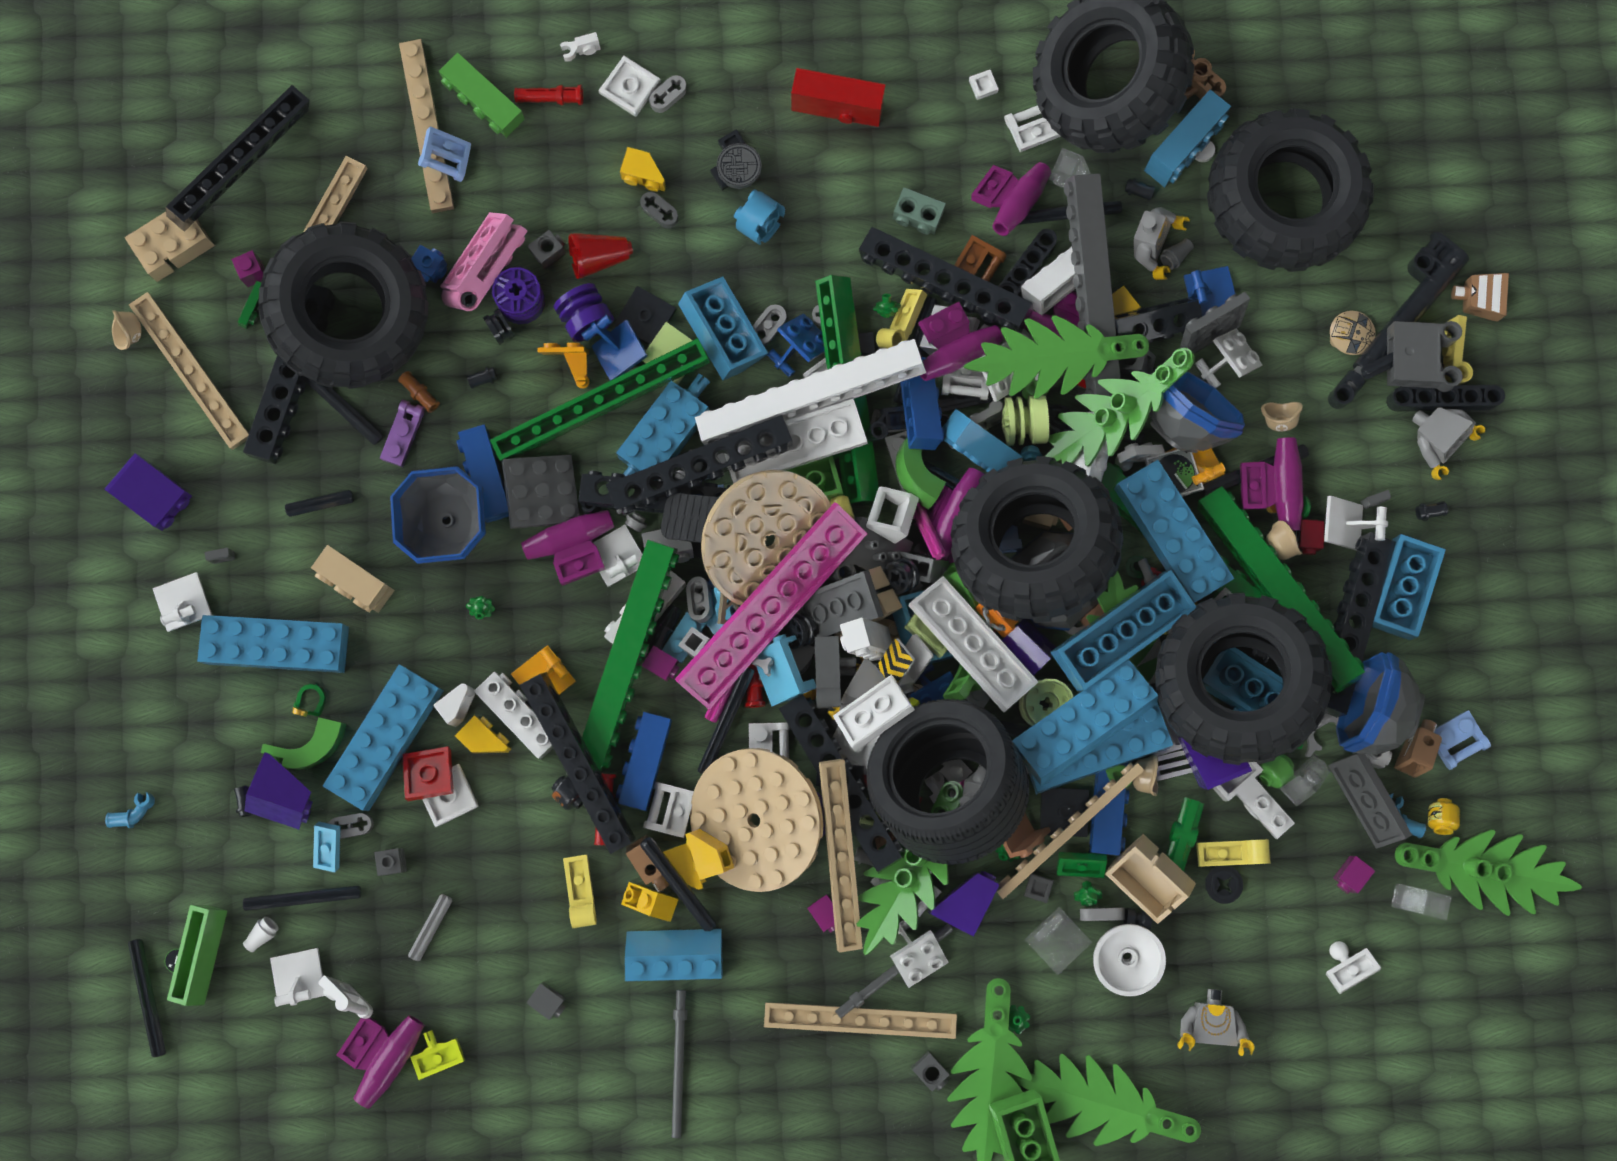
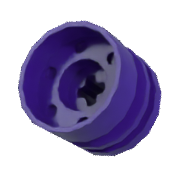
[492,267,545,324]
[553,283,614,343]

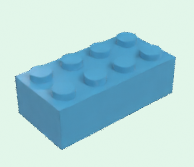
[1144,89,1231,188]
[1372,534,1446,640]

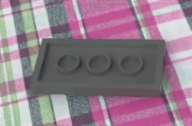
[798,570,884,641]
[1328,753,1412,849]

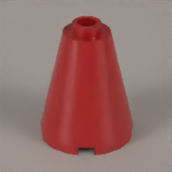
[568,233,633,279]

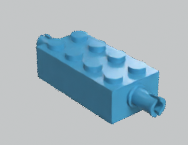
[616,373,710,481]

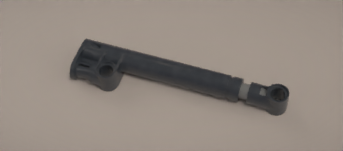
[1328,232,1469,409]

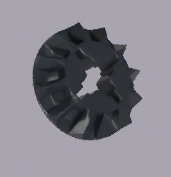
[1205,866,1243,904]

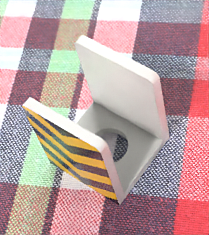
[876,634,933,687]

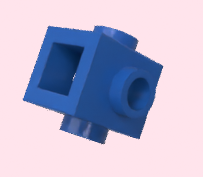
[411,245,447,283]

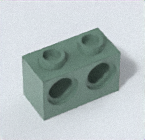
[893,187,946,235]

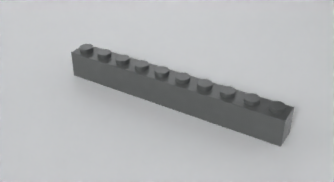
[1064,174,1120,397]

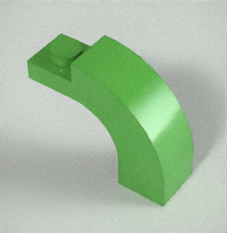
[896,438,946,510]
[261,717,347,770]

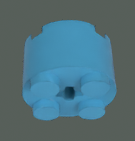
[734,189,785,245]

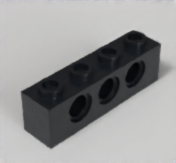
[1114,297,1202,348]

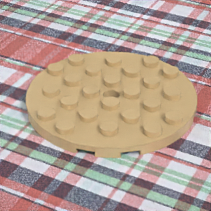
[701,470,831,606]
[690,748,823,892]

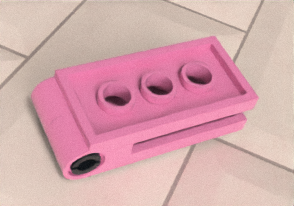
[440,212,527,311]

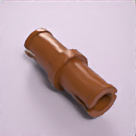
[398,371,440,413]

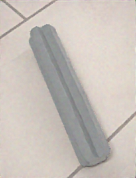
[408,894,452,961]

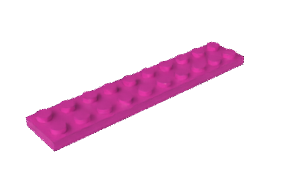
[675,502,867,710]

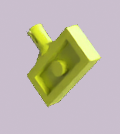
[410,1030,465,1080]

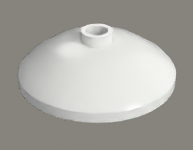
[1093,924,1166,996]

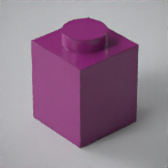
[231,250,265,287]
[641,646,680,682]
[1333,856,1375,894]
[807,894,835,933]

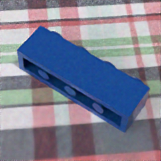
[900,357,944,450]
[456,424,509,523]
[616,712,672,811]
[1088,763,1129,856]

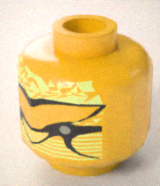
[1428,798,1460,835]

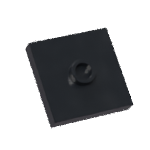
[614,286,677,345]
[1040,788,1089,837]

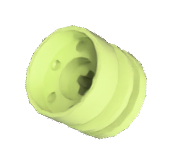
[1002,395,1049,446]
[1019,679,1073,726]

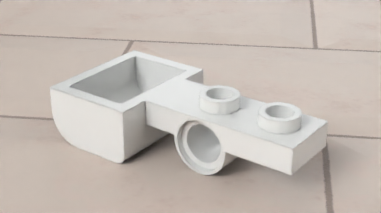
[1213,762,1295,839]

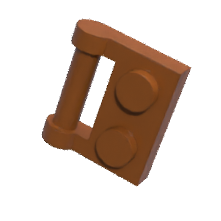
[954,235,1007,282]

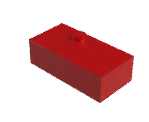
[791,68,886,127]

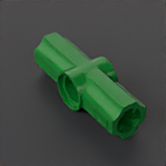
[1166,797,1204,872]

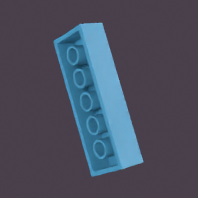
[1114,460,1234,603]
[1050,570,1196,691]
[197,615,349,673]
[1012,659,1158,786]
[323,664,444,811]
[1026,703,1173,794]

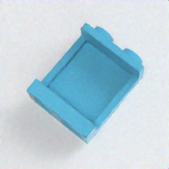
[756,634,816,706]

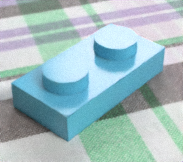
[662,612,707,664]
[313,822,341,872]

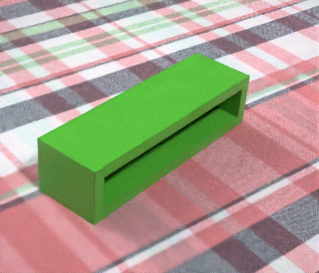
[439,52,525,138]
[167,905,227,1006]

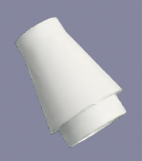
[243,917,279,952]

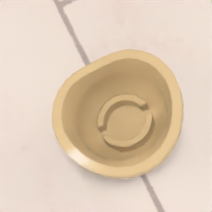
[112,310,142,350]
[1261,402,1303,432]
[1266,520,1302,560]
[1132,754,1158,796]

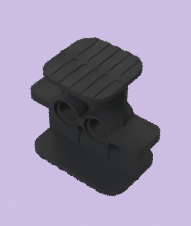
[661,493,719,559]

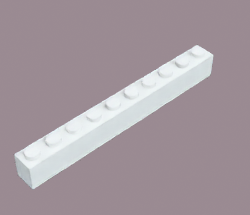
[695,339,926,445]

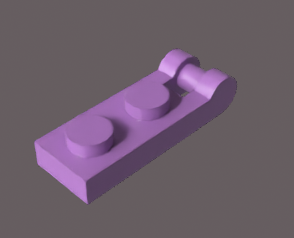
[380,400,425,467]

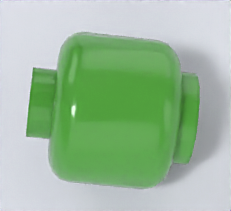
[1259,754,1294,788]

